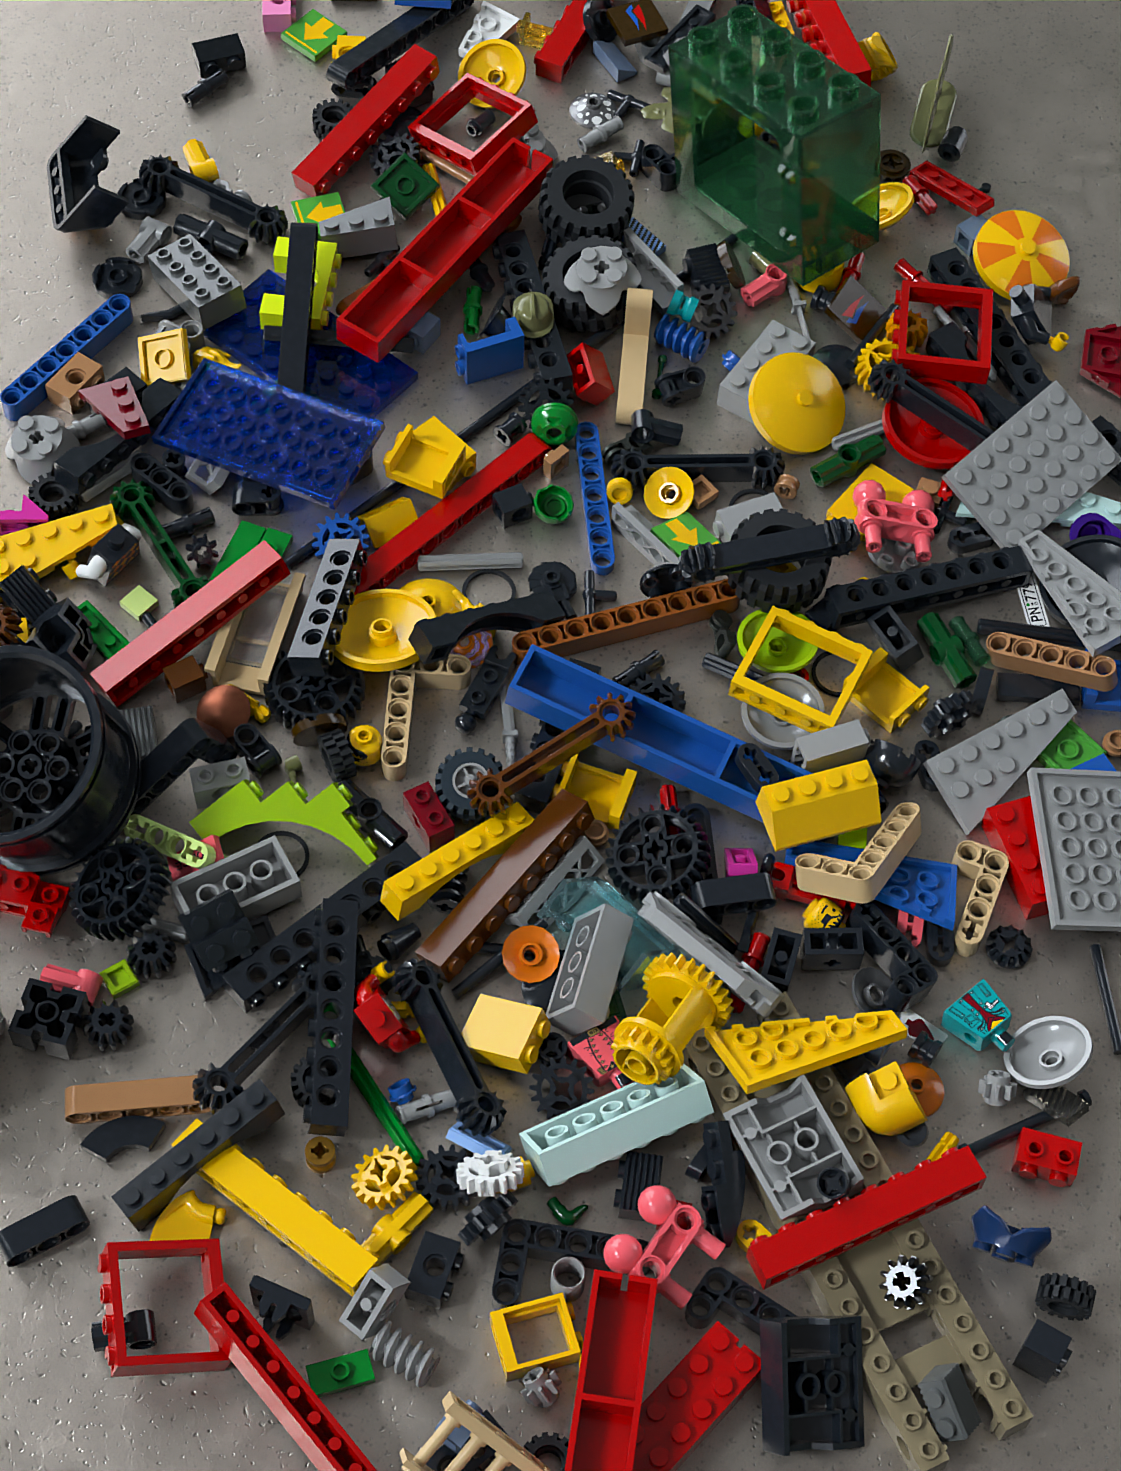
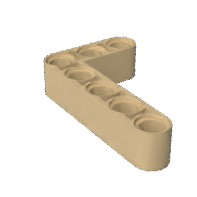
[615,288,653,425]
[381,654,471,782]
[795,802,922,904]

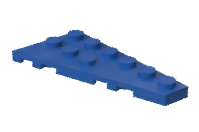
[784,841,957,931]

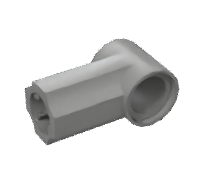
[126,216,172,265]

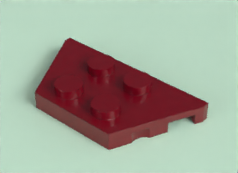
[1079,324,1121,398]

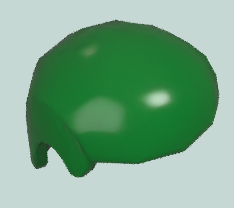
[533,484,574,525]

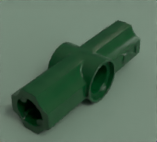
[810,434,886,488]
[916,612,977,690]

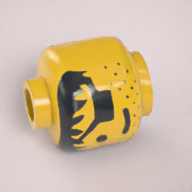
[346,725,383,766]
[802,897,846,928]

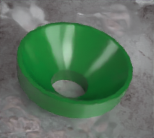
[531,402,578,445]

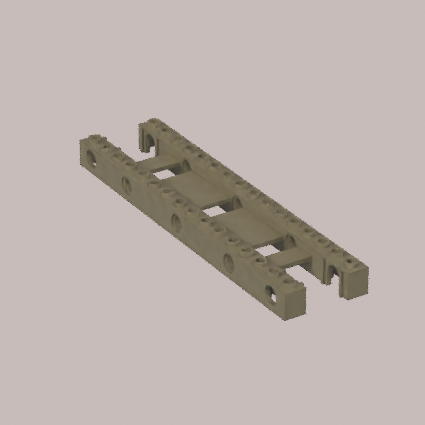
[682,991,1033,1471]

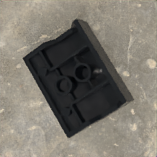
[760,1315,865,1456]

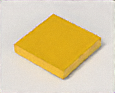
[138,328,191,387]

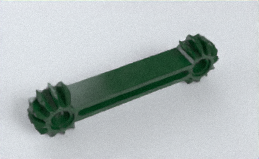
[110,478,210,609]

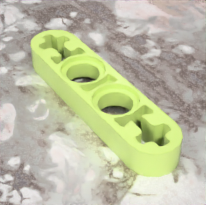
[124,814,216,869]

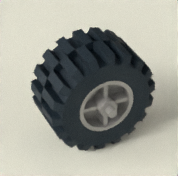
[435,747,503,824]

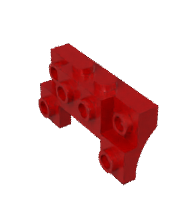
[0,864,71,938]

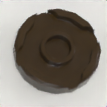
[717,240,746,289]
[291,713,347,747]

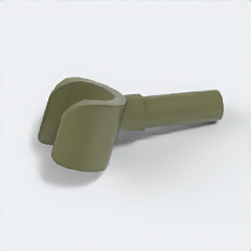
[284,755,303,784]

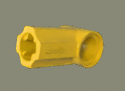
[182,139,219,182]

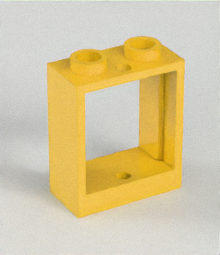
[490,1292,583,1382]

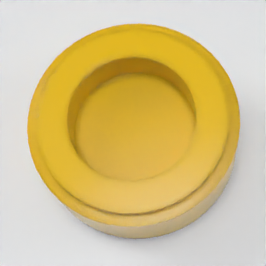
[607,478,633,505]

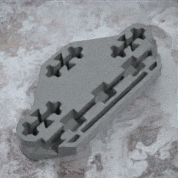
[637,891,785,1019]

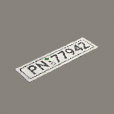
[1017,571,1050,627]

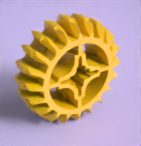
[855,337,921,400]

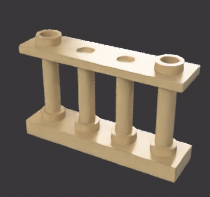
[399,1391,551,1471]

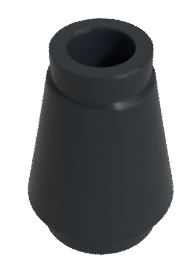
[377,923,421,961]

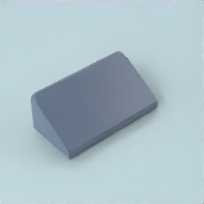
[593,40,637,83]

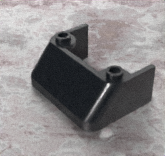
[47,115,129,233]

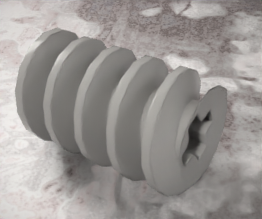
[369,1321,440,1388]

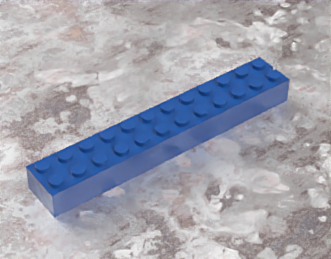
[505,644,813,823]

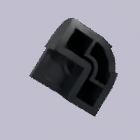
[26,597,97,673]

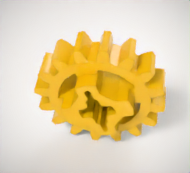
[351,1145,418,1211]

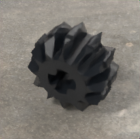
[126,928,177,980]
[83,999,134,1052]
[879,1255,934,1310]

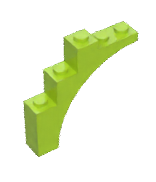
[189,779,380,866]

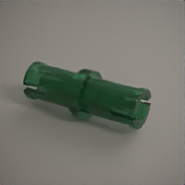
[948,616,990,667]

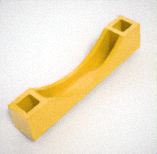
[380,802,535,921]

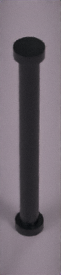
[958,1089,1092,1155]

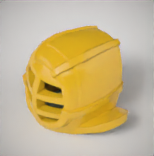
[858,32,898,82]

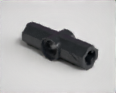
[173,214,248,260]
[338,779,408,852]

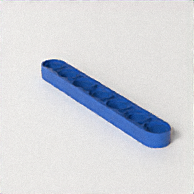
[575,421,615,576]

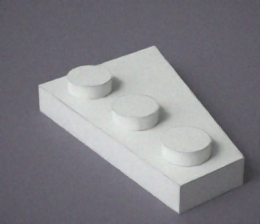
[458,1,520,58]

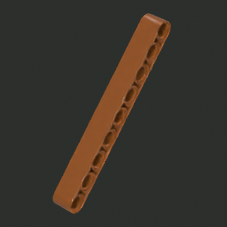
[512,579,740,666]

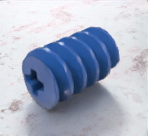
[654,313,710,363]

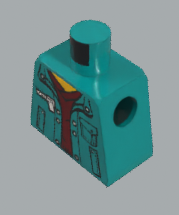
[941,979,1015,1052]

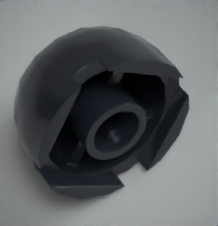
[863,739,921,790]

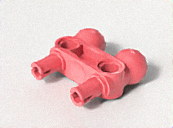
[852,480,938,562]
[603,1185,726,1310]

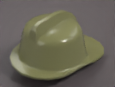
[513,292,554,338]

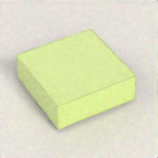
[120,585,159,622]

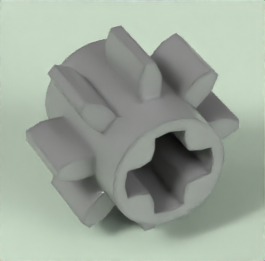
[978,1070,1017,1106]
[521,1367,562,1408]

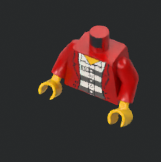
[354,961,427,1053]

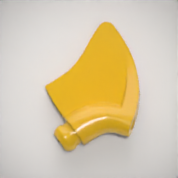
[149,1190,226,1241]

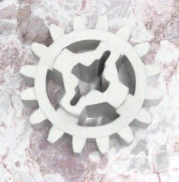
[456,1150,524,1197]

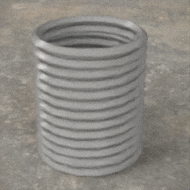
[550,1257,586,1302]

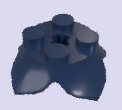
[971,1205,1052,1268]

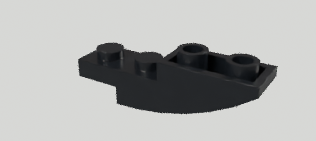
[701,1120,745,1248]

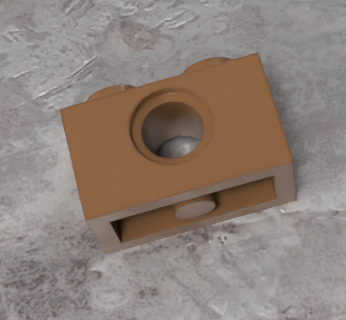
[45,352,105,415]

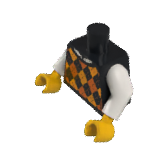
[61,515,142,587]

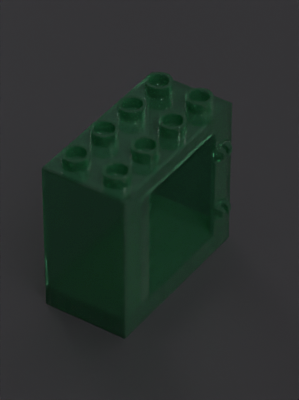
[668,4,881,286]

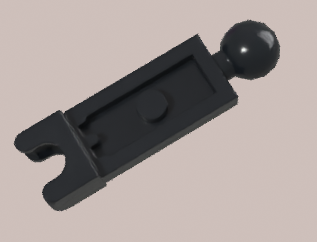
[455,645,517,734]

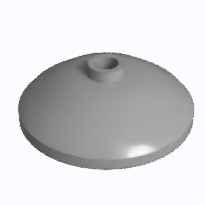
[741,673,825,750]
[1004,1016,1093,1089]

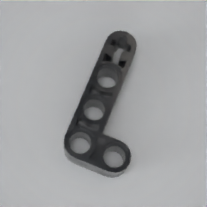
[641,127,735,192]
[845,902,938,1013]
[685,1267,798,1336]

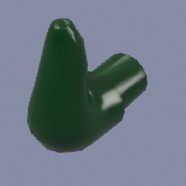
[547,1196,588,1226]

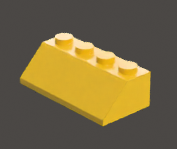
[755,759,882,852]

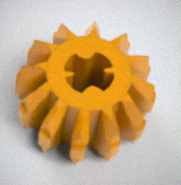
[885,309,929,348]

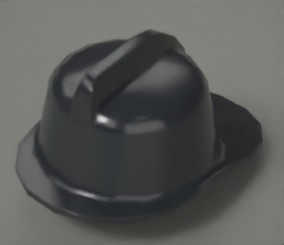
[476,293,512,340]

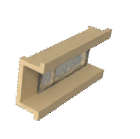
[204,572,306,696]

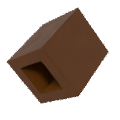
[162,655,208,703]

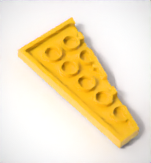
[0,503,118,603]
[704,1010,908,1094]

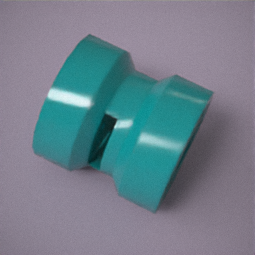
[666,289,700,323]

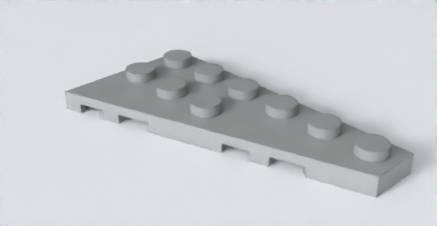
[1018,529,1121,658]
[923,689,1077,836]

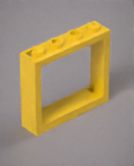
[728,606,873,733]

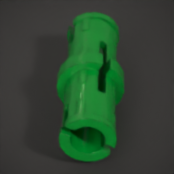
[463,285,483,335]

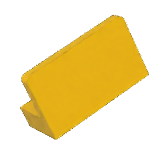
[357,497,418,548]

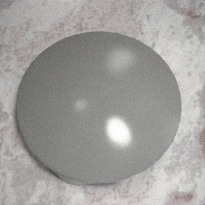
[868,538,919,573]

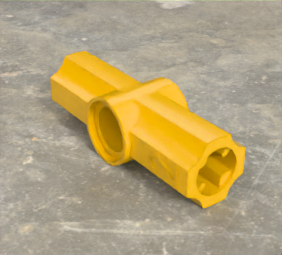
[360,1191,434,1265]

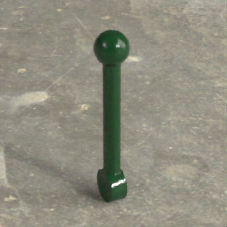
[651,355,667,399]

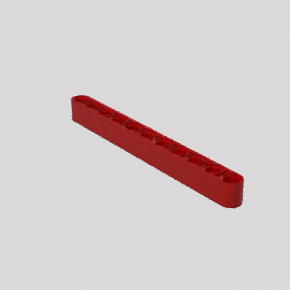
[354,432,553,596]

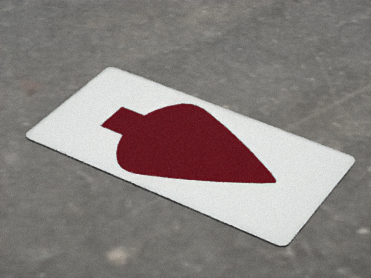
[898,1009,948,1043]

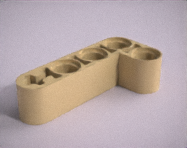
[952,840,1009,957]

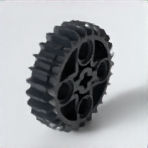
[263,646,366,728]
[605,803,711,906]
[69,836,172,942]

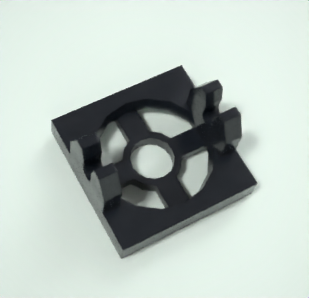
[249,1275,315,1341]

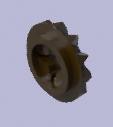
[872,149,911,182]

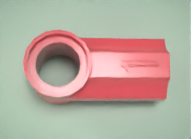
[740,263,788,307]
[40,964,103,1007]

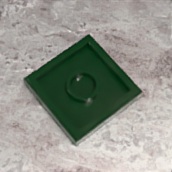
[370,152,440,221]

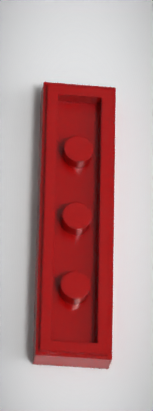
[909,161,995,217]

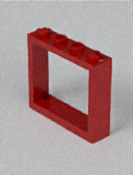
[408,73,538,176]
[891,280,993,384]
[97,1238,232,1377]

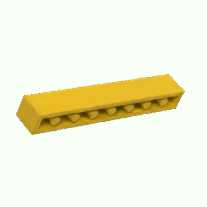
[171,1118,380,1297]

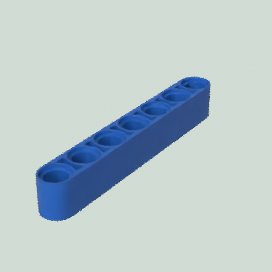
[0,294,133,421]

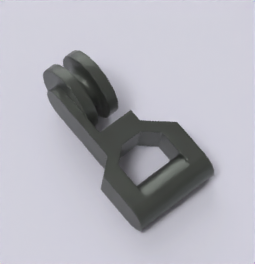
[601,432,654,465]
[709,610,737,659]

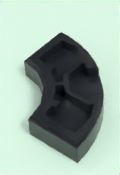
[80,1116,166,1163]

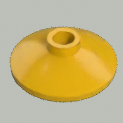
[644,467,695,519]

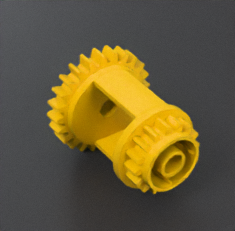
[611,952,734,1085]

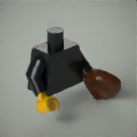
[1009,276,1080,352]

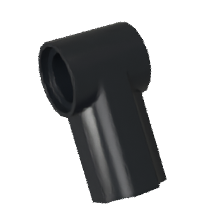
[631,409,683,446]
[91,1309,157,1352]

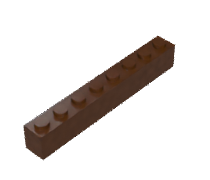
[415,789,595,983]

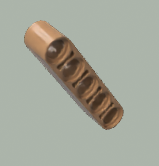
[986,632,1118,692]
[65,1075,214,1124]

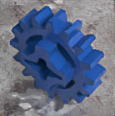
[312,512,371,559]

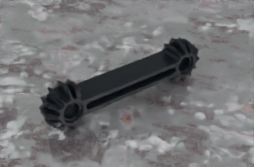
[139,154,288,245]
[868,359,994,451]
[611,445,785,492]
[678,517,861,584]
[391,958,507,1137]
[192,965,339,1115]

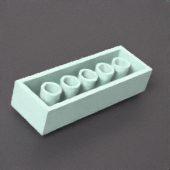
[519,1063,714,1187]

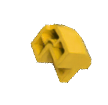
[845,1061,928,1136]

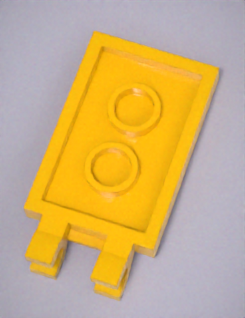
[826,463,914,553]

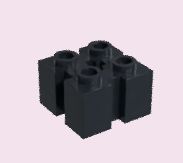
[8,978,91,1060]

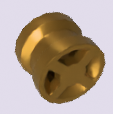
[305,1136,336,1174]

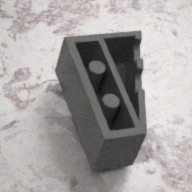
[319,196,398,258]

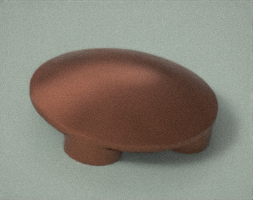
[196,685,251,738]

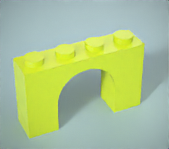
[259,237,342,330]

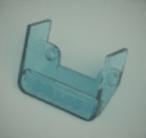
[537,876,678,992]

